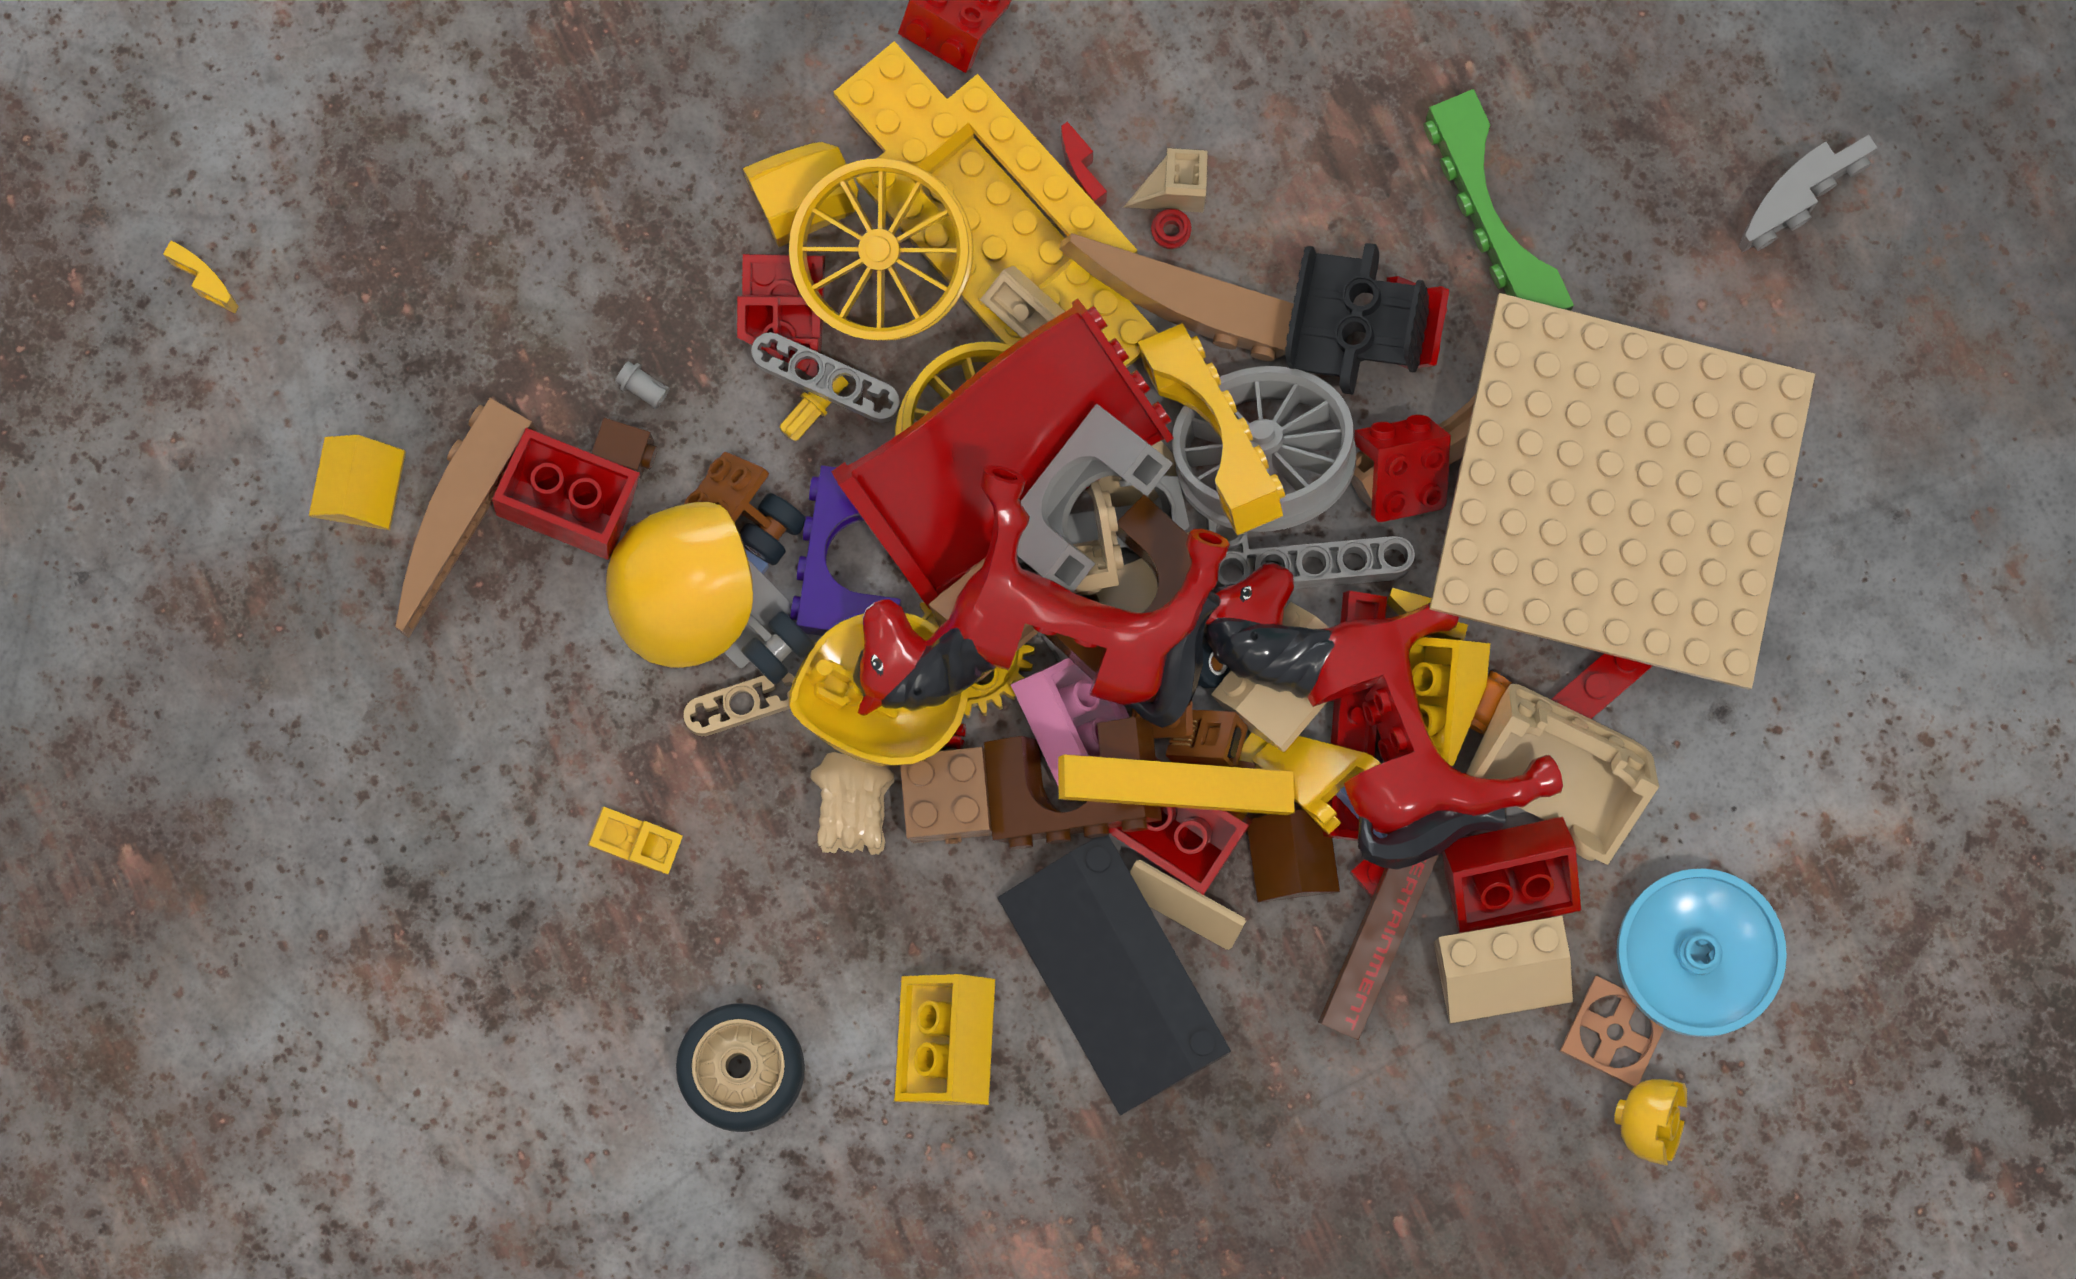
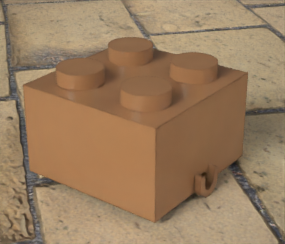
[900,747,992,844]

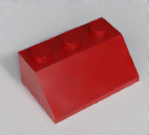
[492,428,640,560]
[1109,757,1253,895]
[1442,817,1582,933]

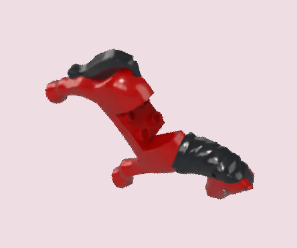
[853,465,1230,728]
[1204,563,1563,870]

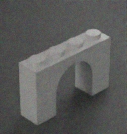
[1017,404,1173,592]

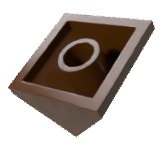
[1247,810,1340,903]

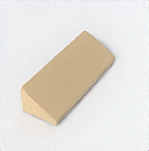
[980,266,1065,338]
[1130,859,1246,950]

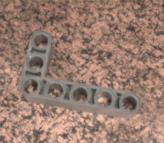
[1206,518,1415,589]

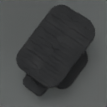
[1285,243,1429,395]

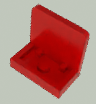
[898,0,1011,73]
[1354,414,1451,522]

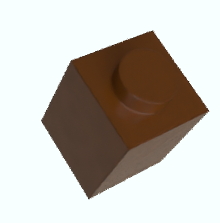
[591,418,658,479]

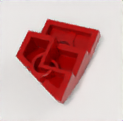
[737,254,825,377]

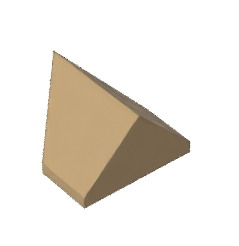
[1124,148,1207,213]

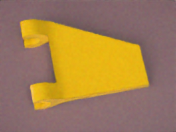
[1251,736,1381,834]

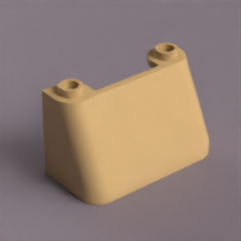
[1466,684,1659,865]

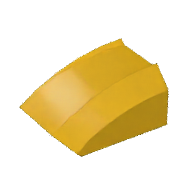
[743,142,859,248]

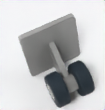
[724,560,815,684]

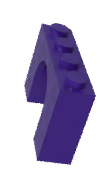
[790,465,902,636]

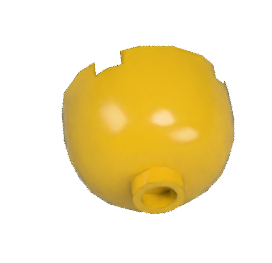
[1614,1079,1687,1165]

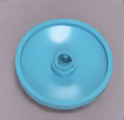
[1616,869,1787,1037]

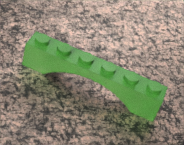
[1423,89,1574,311]

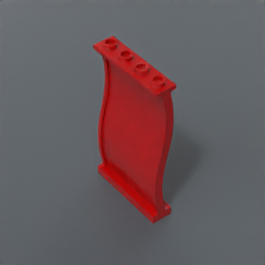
[831,298,1174,610]

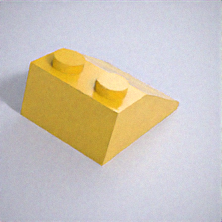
[1409,637,1491,766]

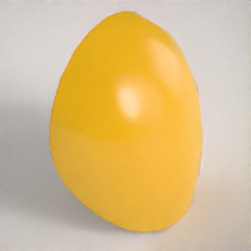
[606,502,753,668]
[789,613,969,766]

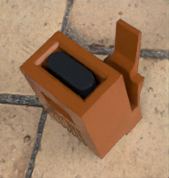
[1165,710,1256,769]

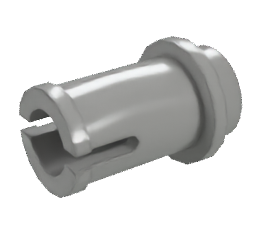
[615,361,670,409]

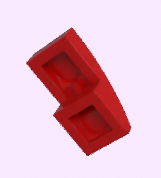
[1061,121,1107,208]

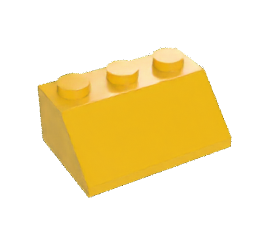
[894,974,995,1105]

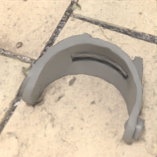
[1119,476,1189,531]

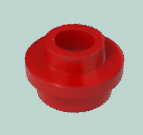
[1151,209,1192,249]

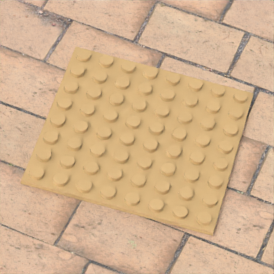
[1429,293,1815,690]

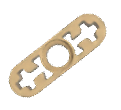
[684,672,795,736]

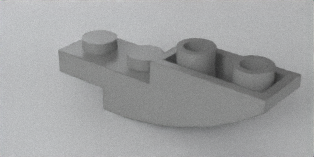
[1739,135,1877,252]

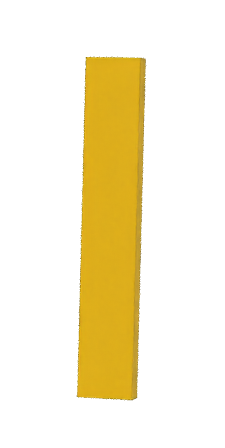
[1058,754,1295,815]

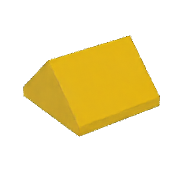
[309,435,406,530]

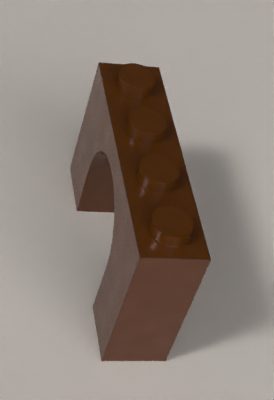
[1044,495,1191,680]
[984,717,1162,849]

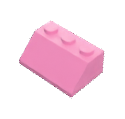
[1011,658,1130,785]

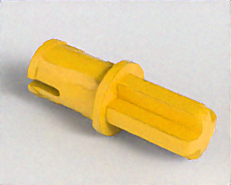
[779,376,849,442]

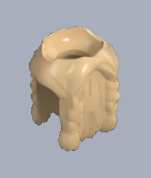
[810,752,894,855]

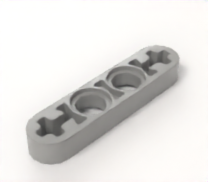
[751,332,900,423]

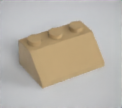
[1211,602,1329,752]
[1434,916,1573,1024]

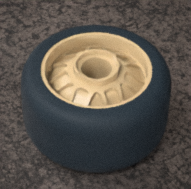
[676,1003,805,1132]

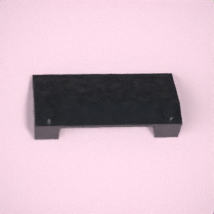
[997,835,1231,1116]

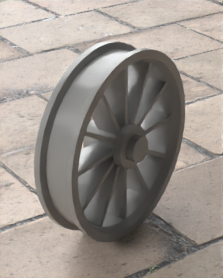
[1172,366,1357,532]

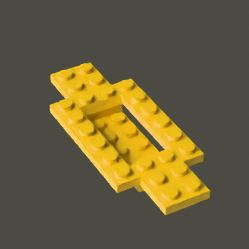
[833,41,1158,368]

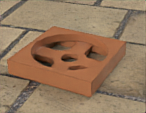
[1559,976,1664,1088]

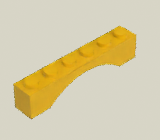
[1138,323,1285,535]

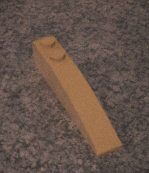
[1059,233,1294,361]
[395,398,537,638]

